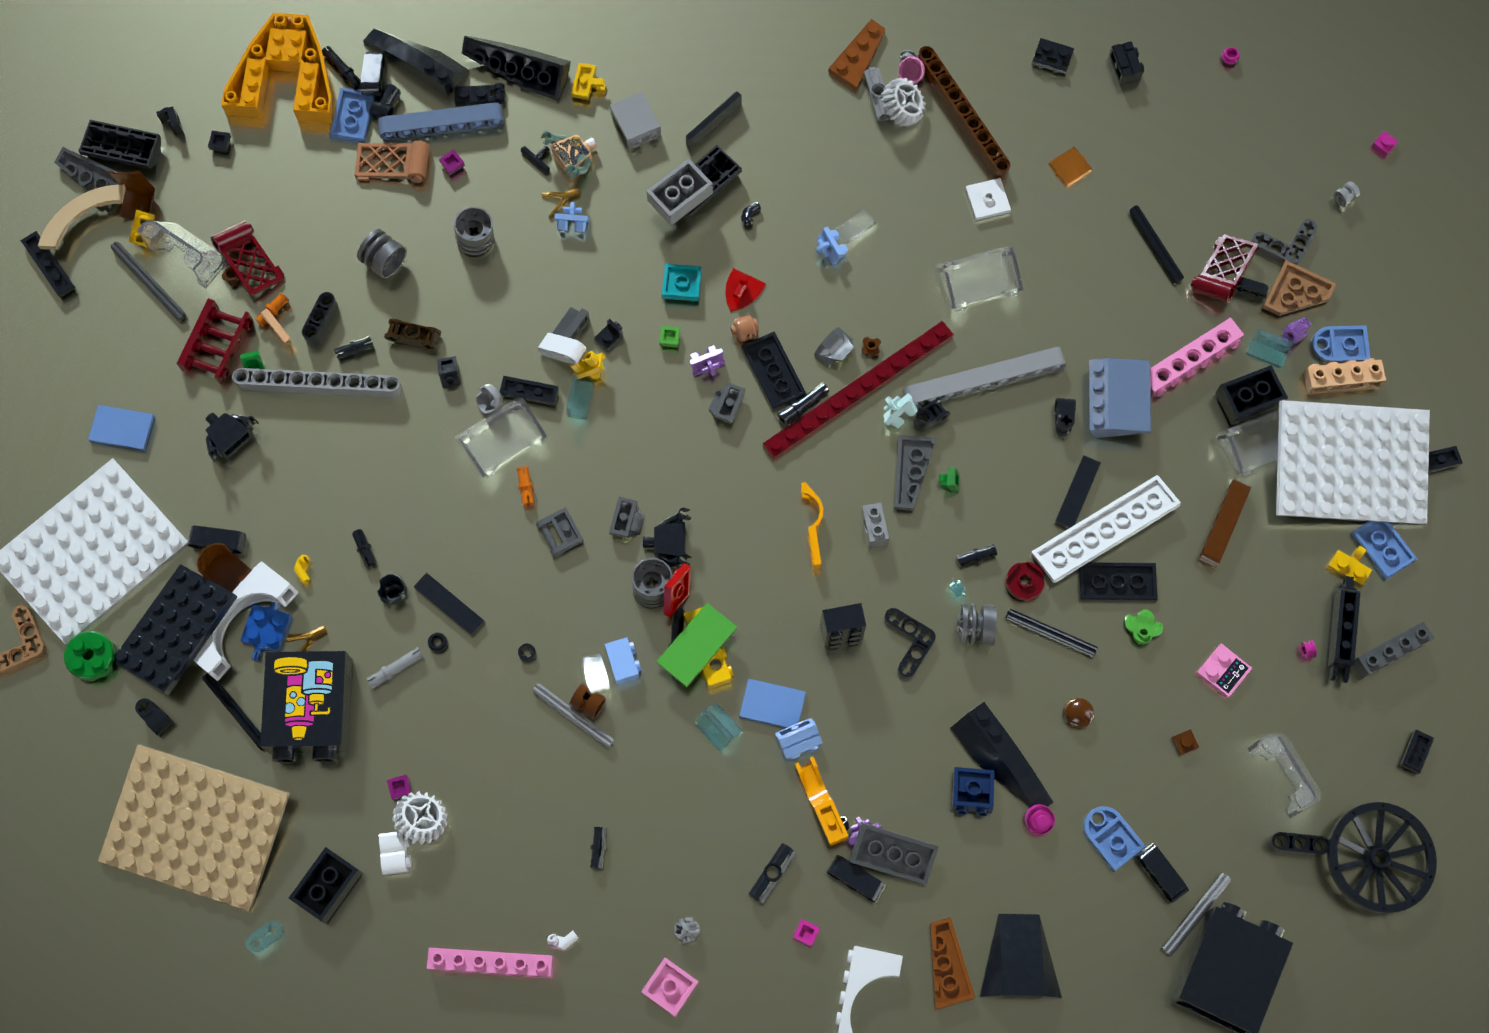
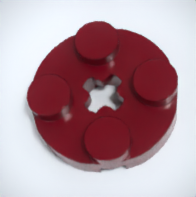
[1005,562,1045,602]

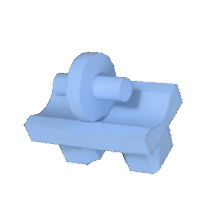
[554,202,589,233]
[815,227,848,265]

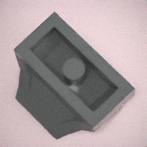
[814,327,855,367]
[709,383,745,424]
[609,497,645,538]

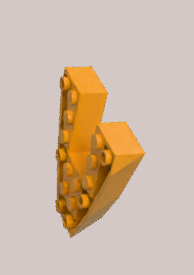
[221,13,333,123]

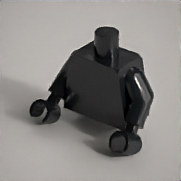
[205,412,259,462]
[643,507,692,567]

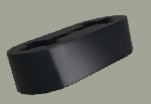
[1235,277,1269,299]

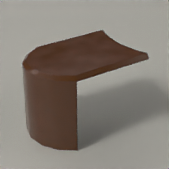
[109,171,155,220]
[197,543,252,592]

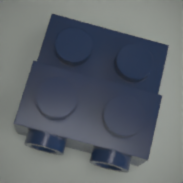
[951,767,994,817]

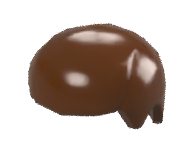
[1063,698,1094,728]

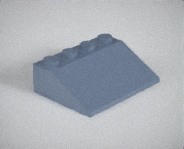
[1089,358,1152,438]

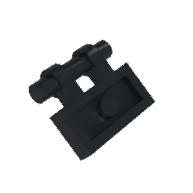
[1032,38,1074,75]

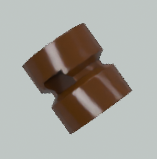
[569,683,606,719]

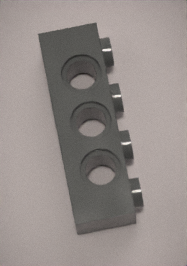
[1353,621,1434,679]

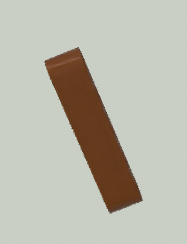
[1198,479,1251,569]

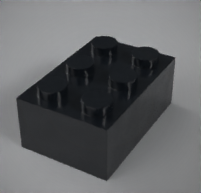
[1215,365,1288,425]
[820,603,866,649]
[288,847,362,924]

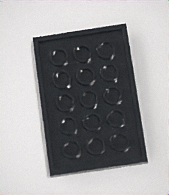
[113,564,238,696]

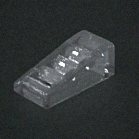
[582,654,610,693]

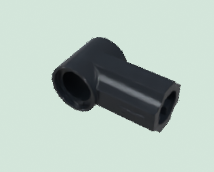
[370,84,401,118]

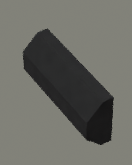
[78,120,161,169]
[685,145,742,217]

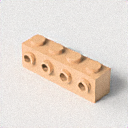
[1303,358,1386,395]

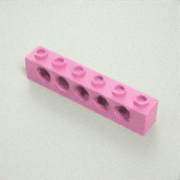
[1150,317,1244,398]
[427,948,554,979]

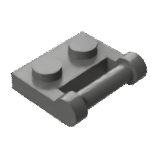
[536,507,584,557]

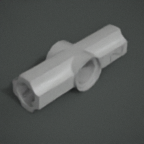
[864,67,890,122]

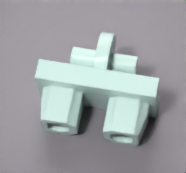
[883,393,917,429]

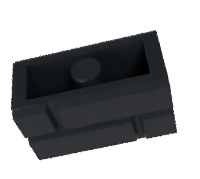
[1109,41,1144,85]

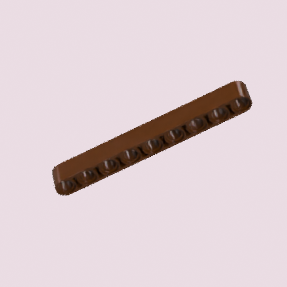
[918,46,1010,180]

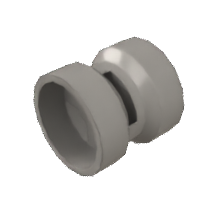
[1333,181,1360,207]

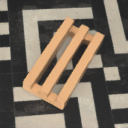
[261,309,290,345]

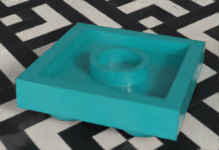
[661,264,702,301]

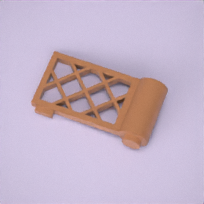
[354,141,430,183]

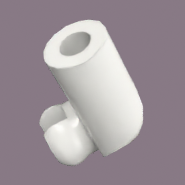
[547,931,579,950]

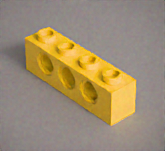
[684,607,734,690]

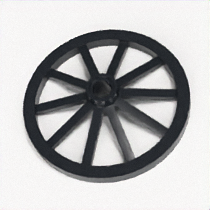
[1327,802,1437,913]

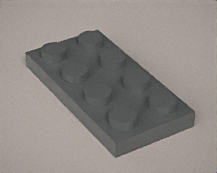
[849,822,939,885]

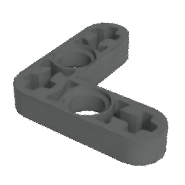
[1250,219,1318,265]

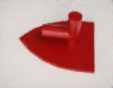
[725,268,766,311]

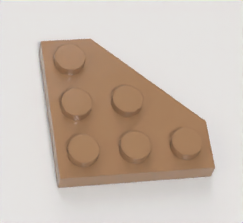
[1262,260,1337,316]

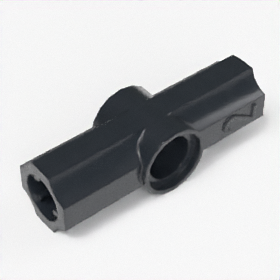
[749,843,797,904]

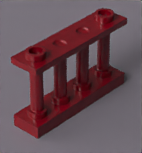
[176,298,253,384]

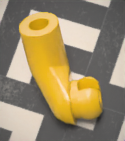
[294,555,311,585]

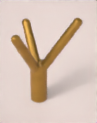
[541,188,581,219]
[286,625,327,651]

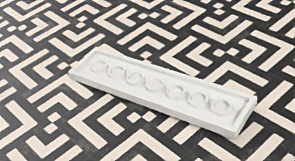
[1031,475,1181,583]

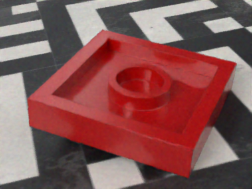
[664,563,691,617]

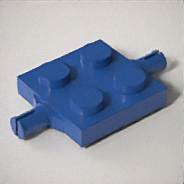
[240,602,291,661]

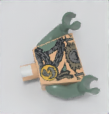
[541,131,597,179]

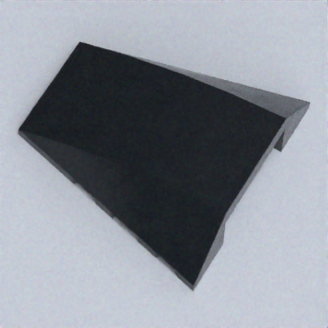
[980,914,1062,998]

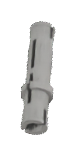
[366,647,424,689]

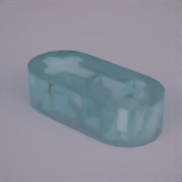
[246,921,284,952]

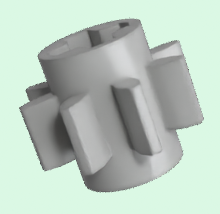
[674,917,700,943]

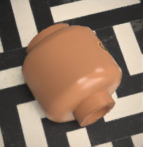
[730,315,759,342]

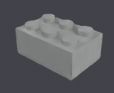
[646,158,713,226]

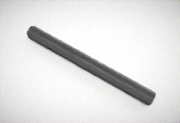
[111,241,187,321]

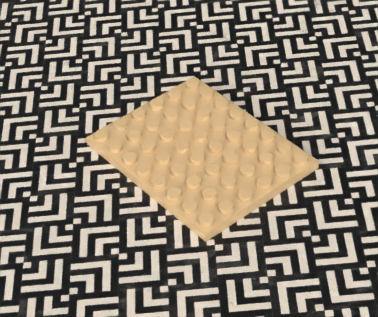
[98,745,290,911]

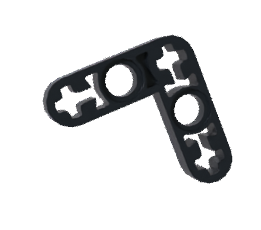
[884,608,936,679]

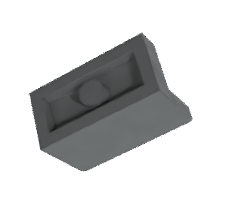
[552,307,590,339]

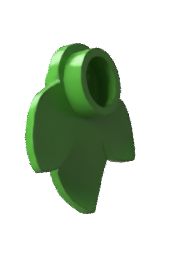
[1125,609,1163,645]

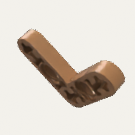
[0,605,46,675]

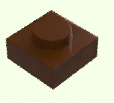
[1172,729,1199,756]

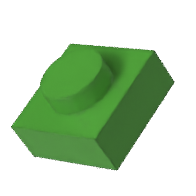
[659,326,680,348]

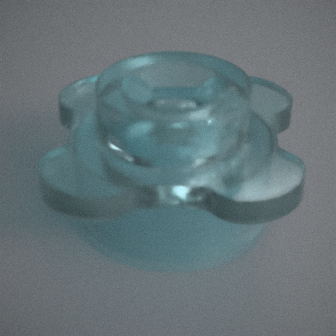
[949,578,966,597]

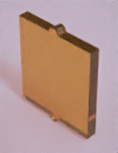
[1049,146,1092,186]

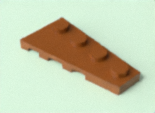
[828,19,885,91]
[930,917,976,1010]

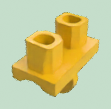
[129,210,155,247]
[570,351,605,380]

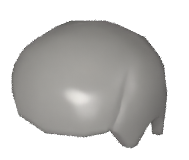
[476,384,502,415]

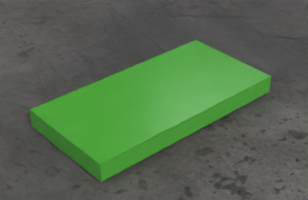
[656,603,737,687]

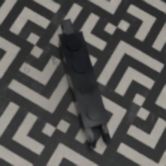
[1328,576,1361,683]

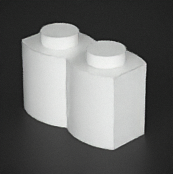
[379,831,412,876]

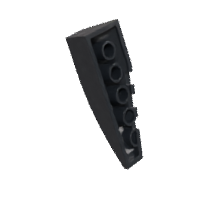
[363,28,469,97]
[461,36,571,100]
[950,702,1054,808]

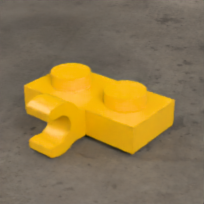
[571,63,606,100]
[1327,546,1372,587]

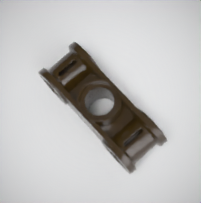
[384,318,441,351]

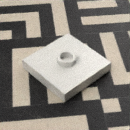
[965,178,1011,221]

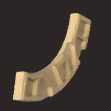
[38,184,126,250]

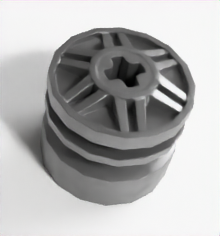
[454,207,494,255]
[357,229,407,279]
[632,558,672,607]
[957,603,997,646]

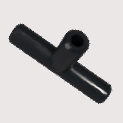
[520,146,550,173]

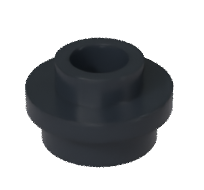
[428,633,448,652]

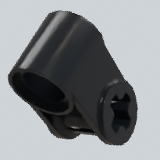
[913,398,950,432]
[1054,398,1076,436]
[135,698,173,736]

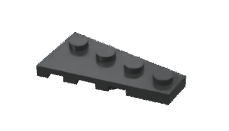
[54,147,119,209]
[894,435,936,511]

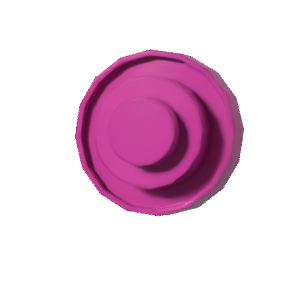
[1024,804,1055,835]

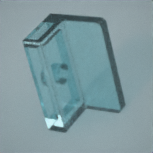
[1246,328,1293,368]
[566,375,594,420]
[694,703,743,751]

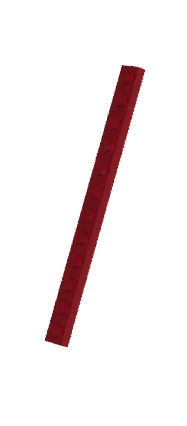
[762,320,954,460]

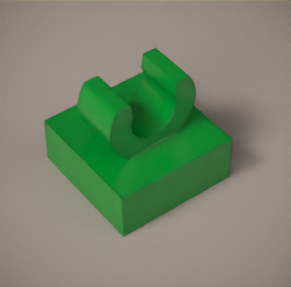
[240,350,264,369]
[939,467,960,492]

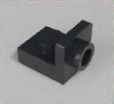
[156,106,184,135]
[594,319,623,352]
[437,356,461,388]

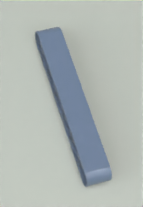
[378,103,504,140]

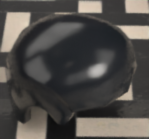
[377,573,407,605]

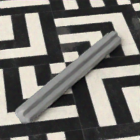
[532,683,614,748]
[1163,873,1231,956]

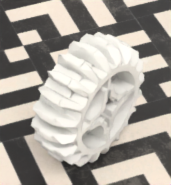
[881,78,926,127]
[392,791,447,845]

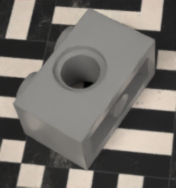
[861,503,889,548]

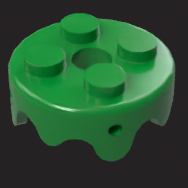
[64,631,116,682]

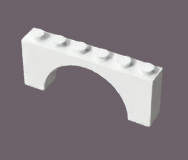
[193,561,299,681]
[835,946,903,1033]

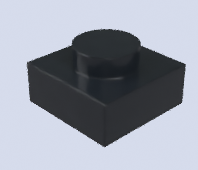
[208,130,231,152]

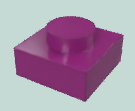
[439,149,465,175]
[387,774,412,800]

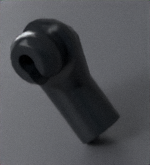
[741,202,761,226]

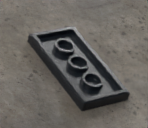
[741,331,807,411]
[1078,562,1158,602]

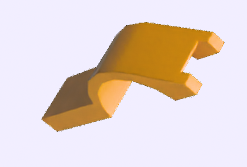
[801,482,823,570]
[795,757,849,846]

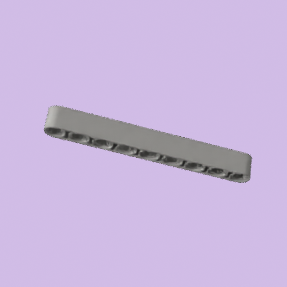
[902,347,1066,408]
[232,368,403,398]

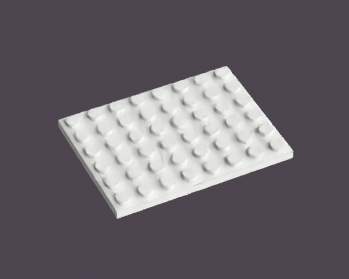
[1276,400,1430,524]
[0,458,188,645]

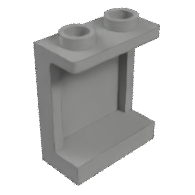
[610,92,661,148]

